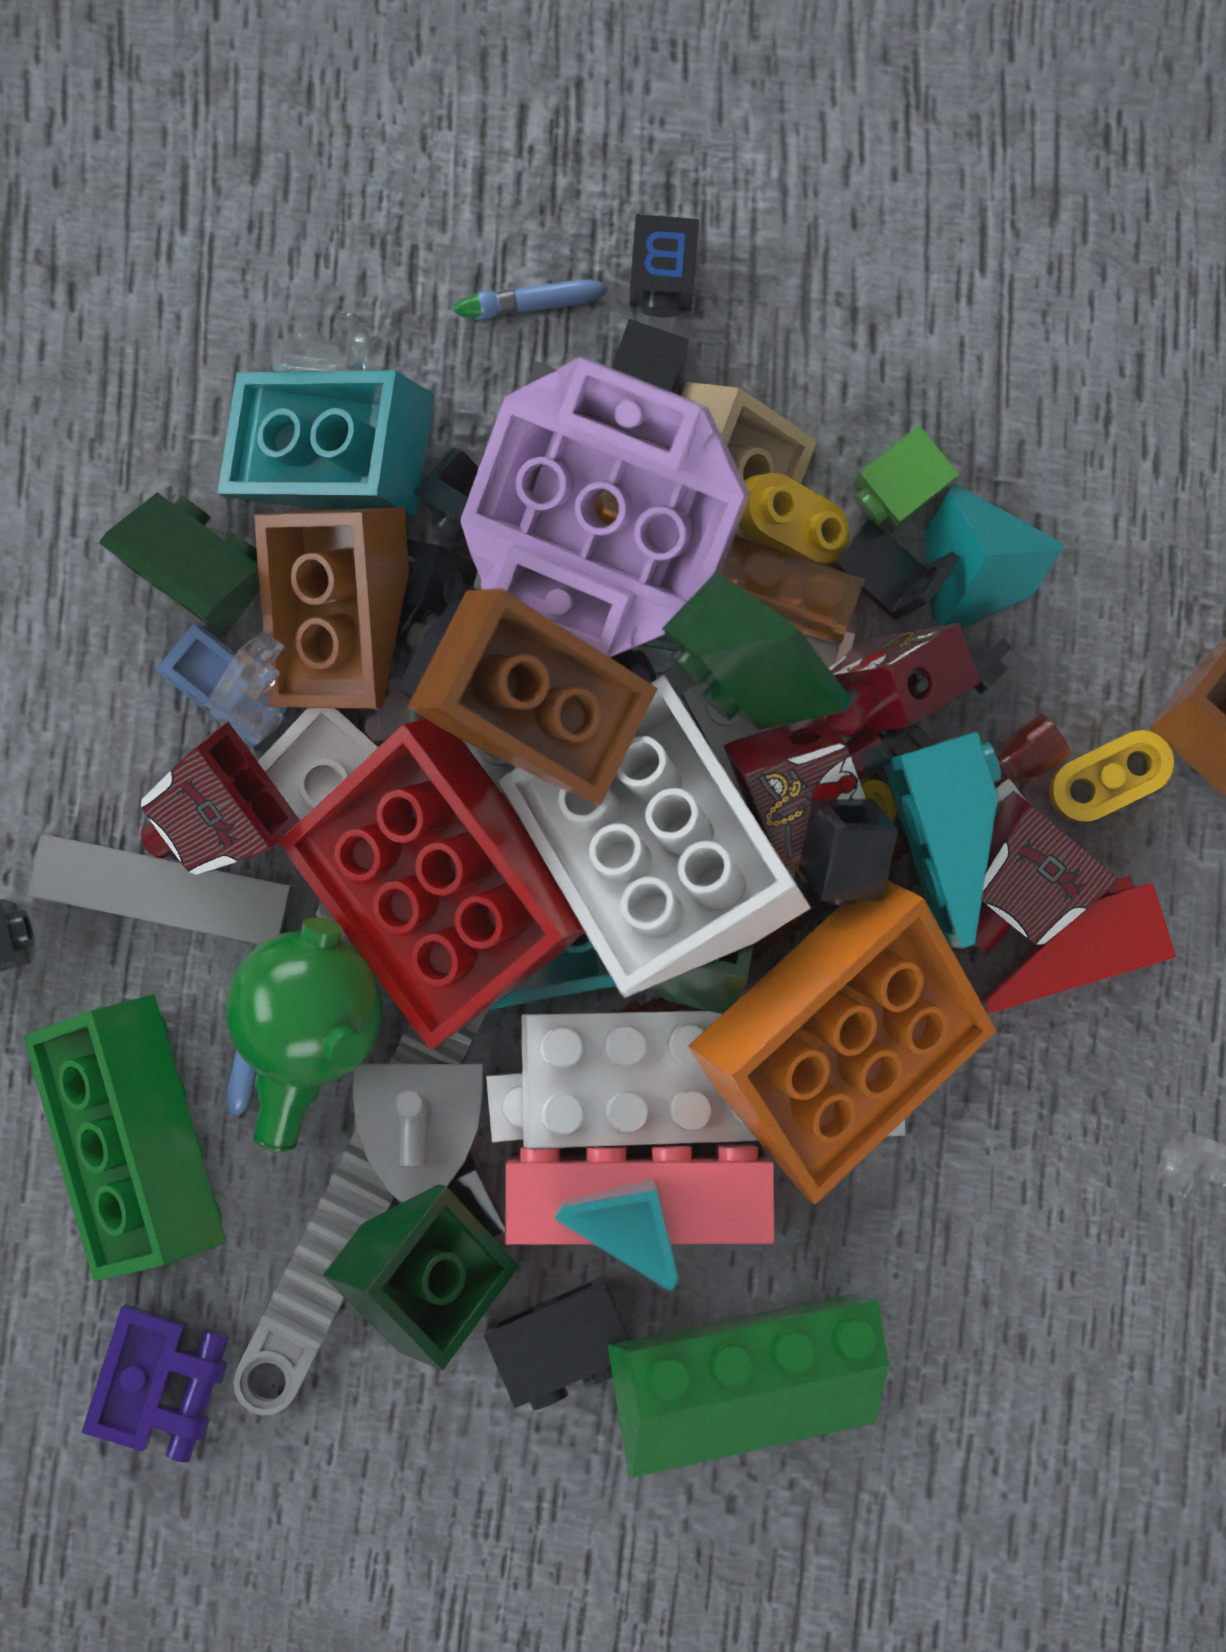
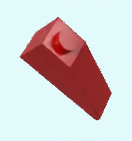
[979,876,1176,1013]

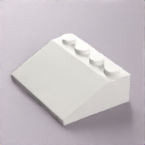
[498,675,811,997]

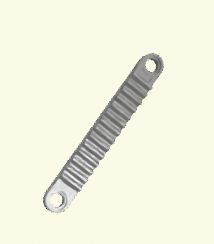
[233,1010,489,1416]

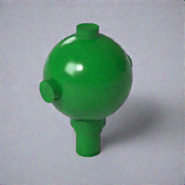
[225,918,383,1152]

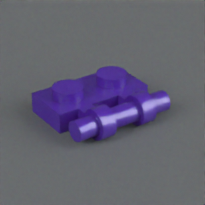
[81,1304,229,1463]

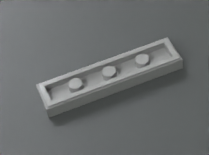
[27,833,293,944]

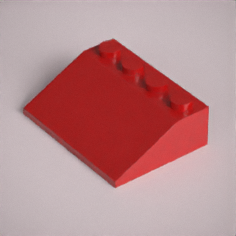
[278,718,585,1050]

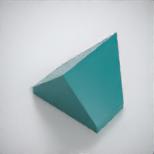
[924,483,1065,629]
[554,1179,678,1291]

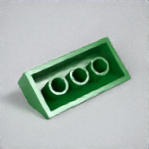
[23,994,227,1282]
[607,1294,889,1478]

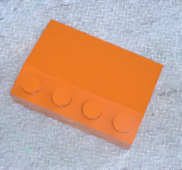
[687,880,997,1205]

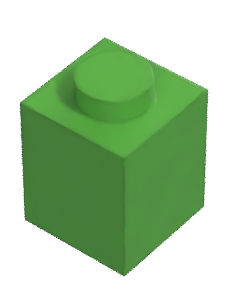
[853,425,959,533]

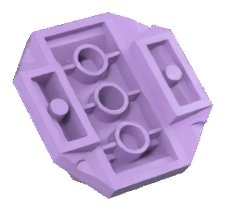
[460,357,750,657]

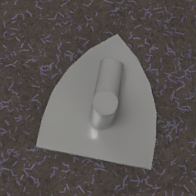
[353,1064,483,1203]

